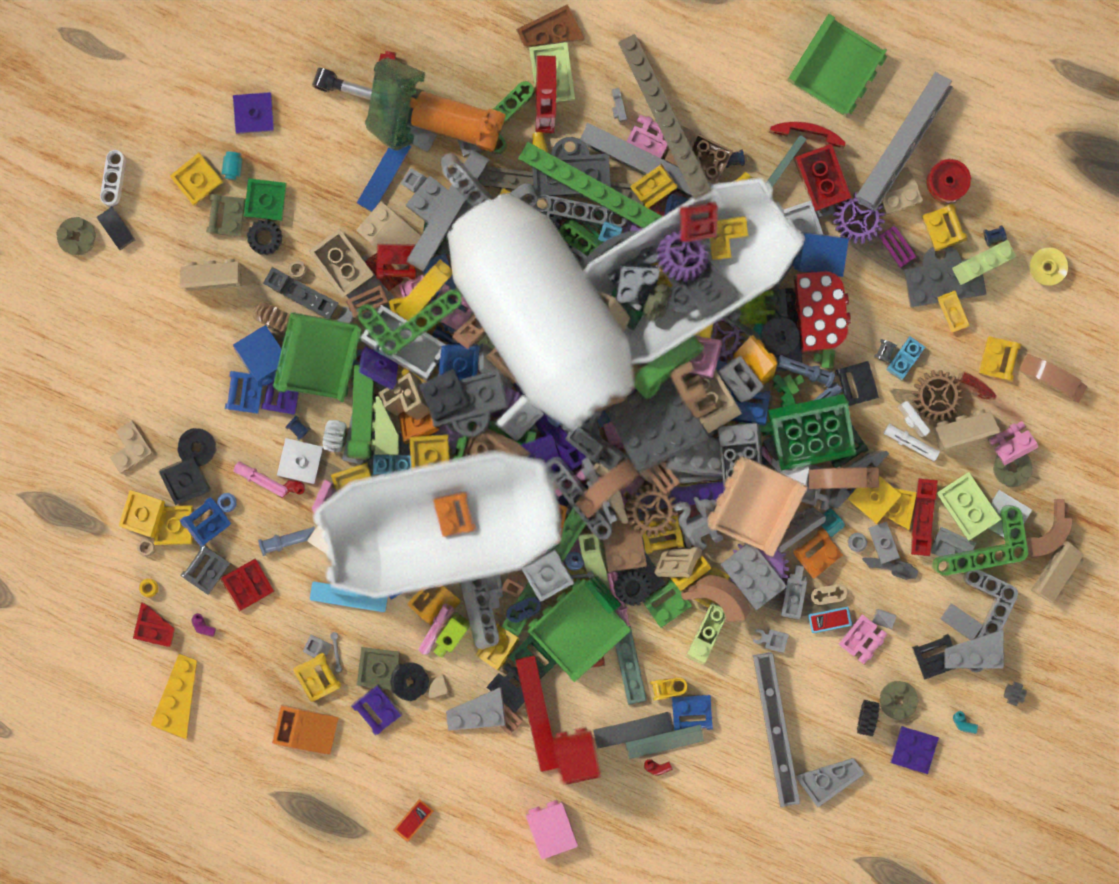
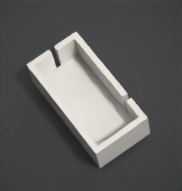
[361,305,445,381]

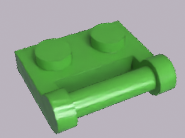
[644,579,692,628]

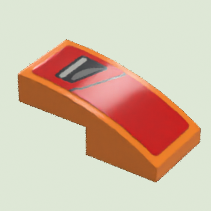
[393,799,434,843]

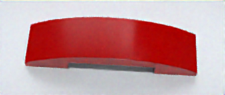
[769,122,846,148]
[911,478,938,557]

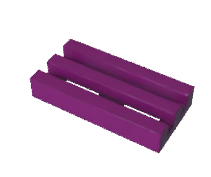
[878,225,916,268]

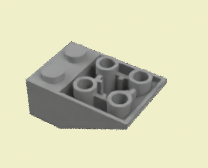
[718,423,762,485]

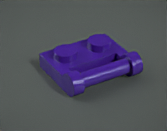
[261,378,299,415]
[351,684,402,736]

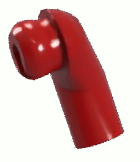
[280,480,305,498]
[644,759,673,776]

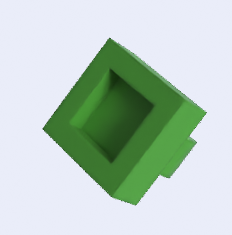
[814,349,835,369]
[783,374,804,395]

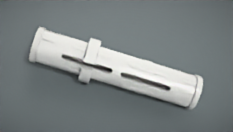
[884,423,940,462]

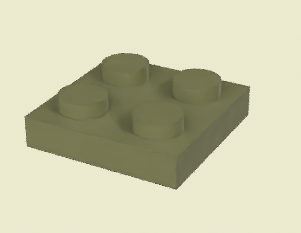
[357,647,400,690]

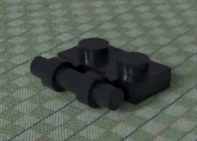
[486,663,524,713]

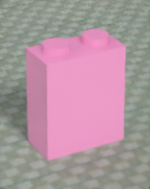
[526,800,578,860]

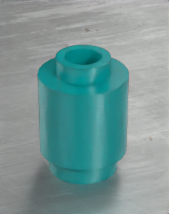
[221,151,243,180]

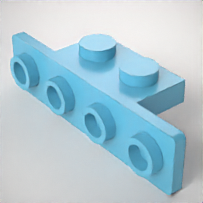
[310,582,388,612]

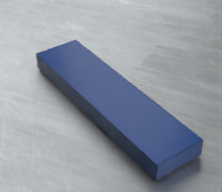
[357,137,411,212]

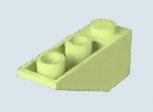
[371,396,399,455]
[579,531,610,589]
[686,603,726,665]

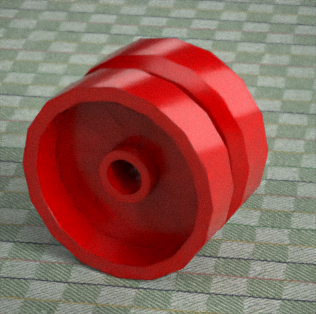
[926,159,971,204]

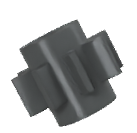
[1004,682,1027,706]

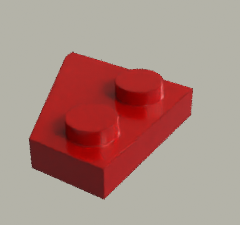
[133,602,175,647]

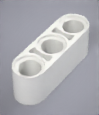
[100,150,126,207]

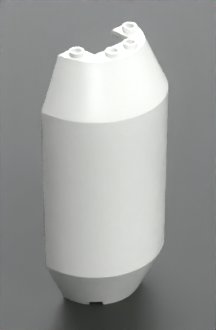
[584,178,804,364]
[448,193,634,430]
[314,452,561,598]

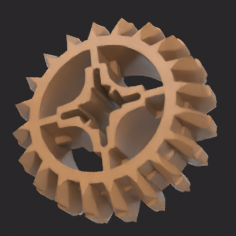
[253,302,290,334]
[912,370,964,422]
[626,485,678,537]

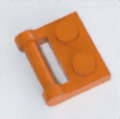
[433,491,476,537]
[793,528,843,579]

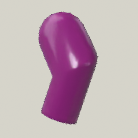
[191,613,216,637]

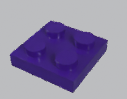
[890,726,939,774]

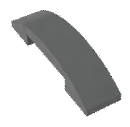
[581,231,640,271]
[263,267,339,319]
[828,450,889,508]
[593,712,672,749]

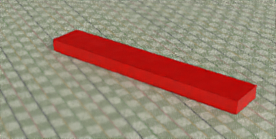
[515,655,559,772]

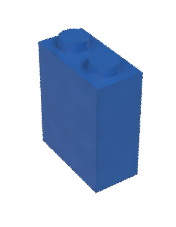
[793,231,849,277]
[233,325,282,387]

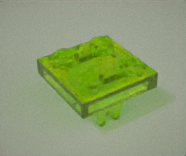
[740,290,775,324]

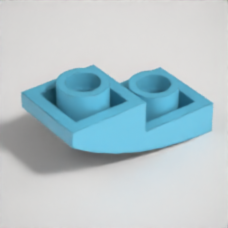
[886,336,925,381]
[373,455,412,474]

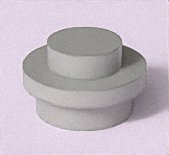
[848,533,867,552]

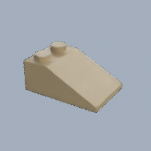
[356,202,421,270]
[309,228,374,297]
[682,369,742,433]

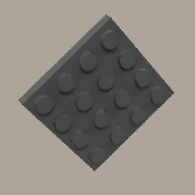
[605,376,708,473]

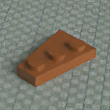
[516,4,584,48]

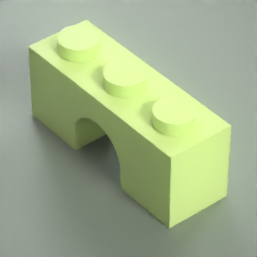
[952,240,1016,285]

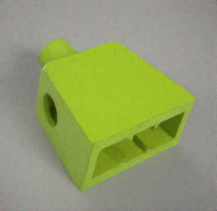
[433,612,470,658]

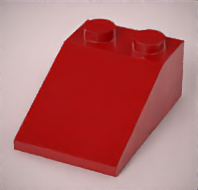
[794,144,851,211]

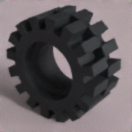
[247,219,283,255]
[614,569,651,606]
[857,700,880,737]

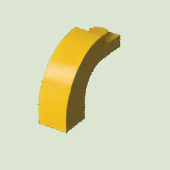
[396,259,453,321]

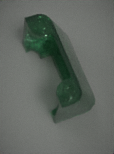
[365,57,425,151]

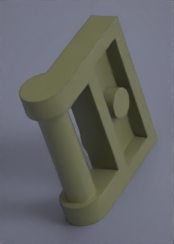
[206,194,245,237]

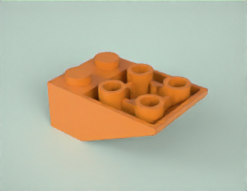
[272,704,339,755]

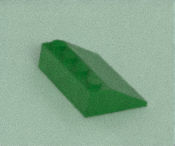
[768,394,856,471]

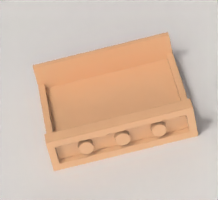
[708,456,807,557]

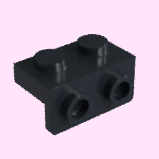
[764,288,798,325]

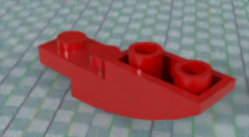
[535,56,556,133]

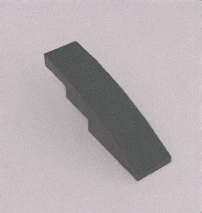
[565,426,634,483]

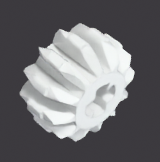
[323,420,347,452]

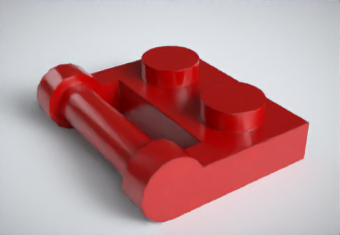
[679,201,718,242]
[376,244,416,279]

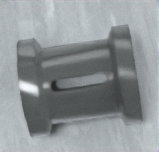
[874,339,897,363]

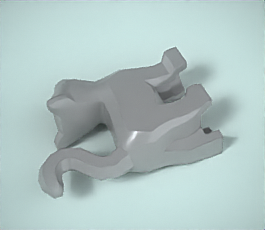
[674,497,723,550]

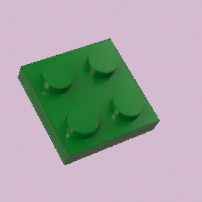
[244,178,287,221]

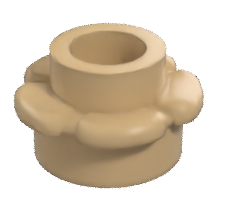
[288,261,307,279]
[137,538,156,557]

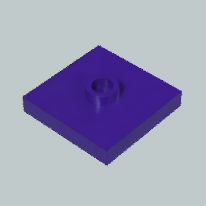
[233,92,274,134]
[359,346,398,390]
[520,435,561,472]

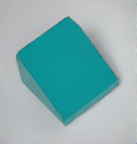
[821,508,845,537]

